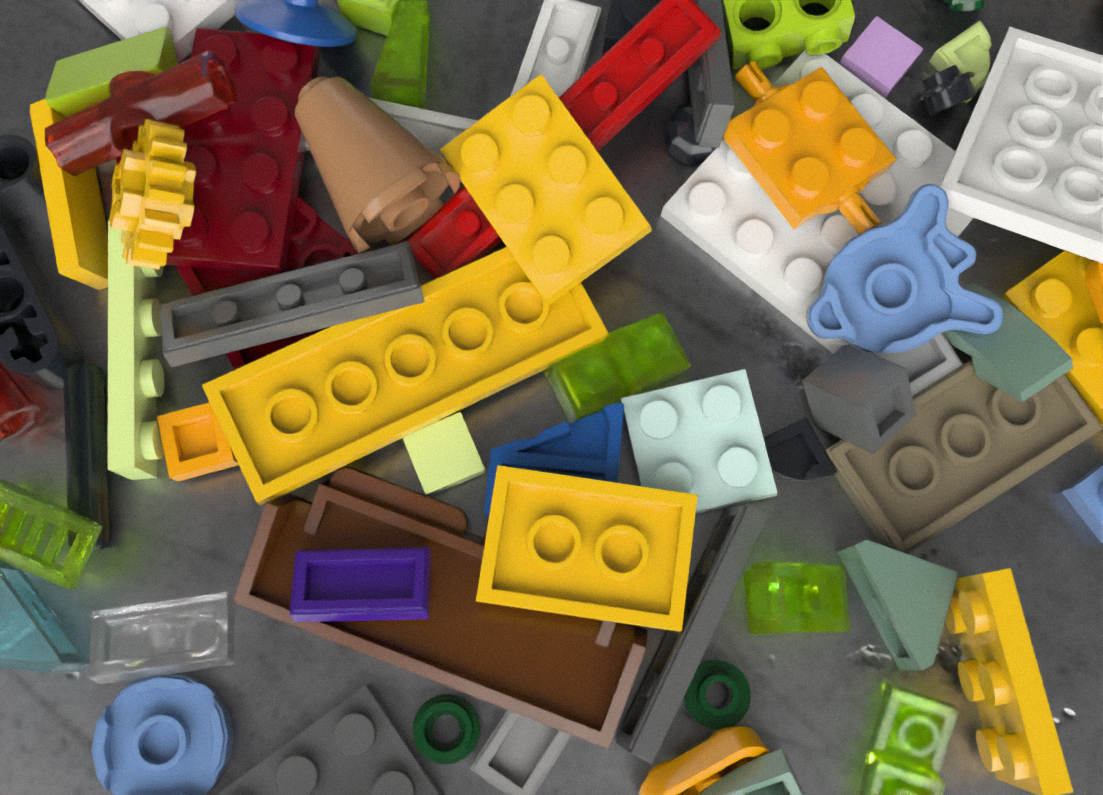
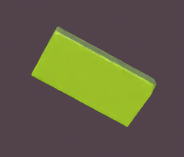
[46,26,182,120]

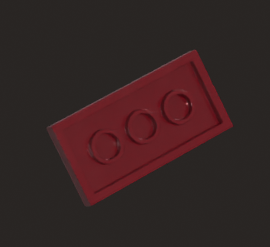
[166,28,321,275]

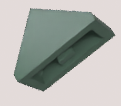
[837,540,958,671]

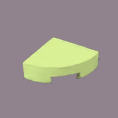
[929,21,992,103]

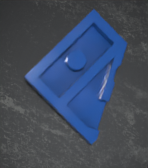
[484,403,624,517]

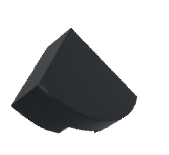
[763,416,837,482]

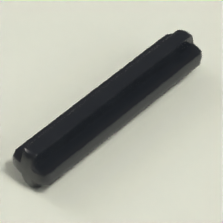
[63,363,110,552]

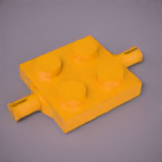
[723,61,897,235]

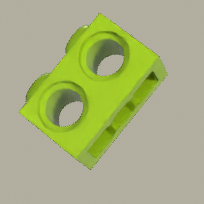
[721,0,855,70]

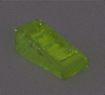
[370,0,431,109]
[0,479,103,589]

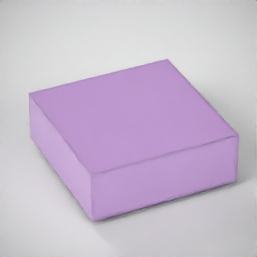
[839,16,924,98]

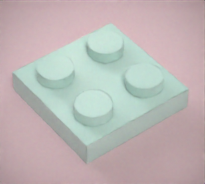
[621,369,778,514]

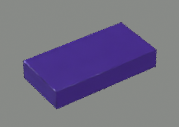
[289,547,432,622]

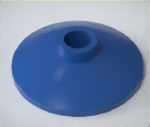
[235,0,357,47]

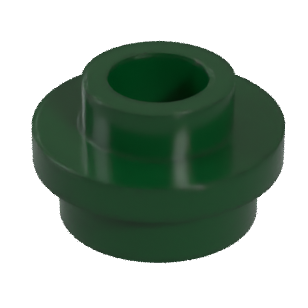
[683,660,751,730]
[412,694,480,765]

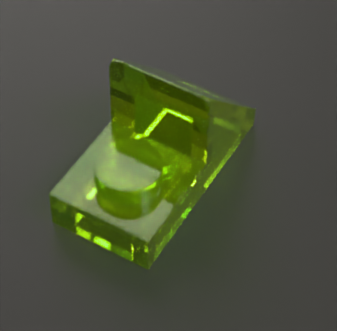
[744,561,851,635]

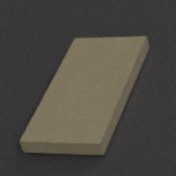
[825,360,1103,554]

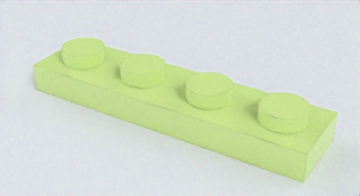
[108,220,165,480]

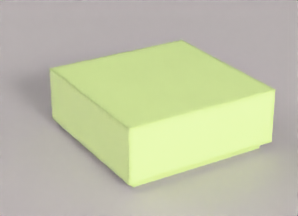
[403,412,486,496]

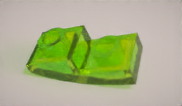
[544,312,691,423]
[859,683,959,795]

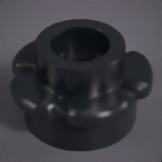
[916,65,977,117]

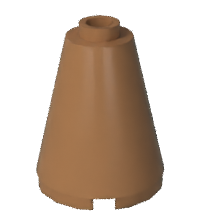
[295,76,460,253]

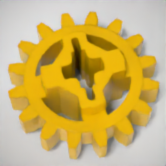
[109,119,196,269]

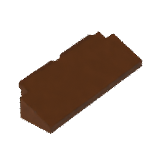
[233,467,648,749]

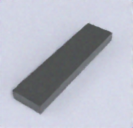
[159,241,425,367]
[615,503,769,764]

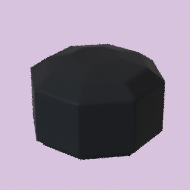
[664,103,723,165]

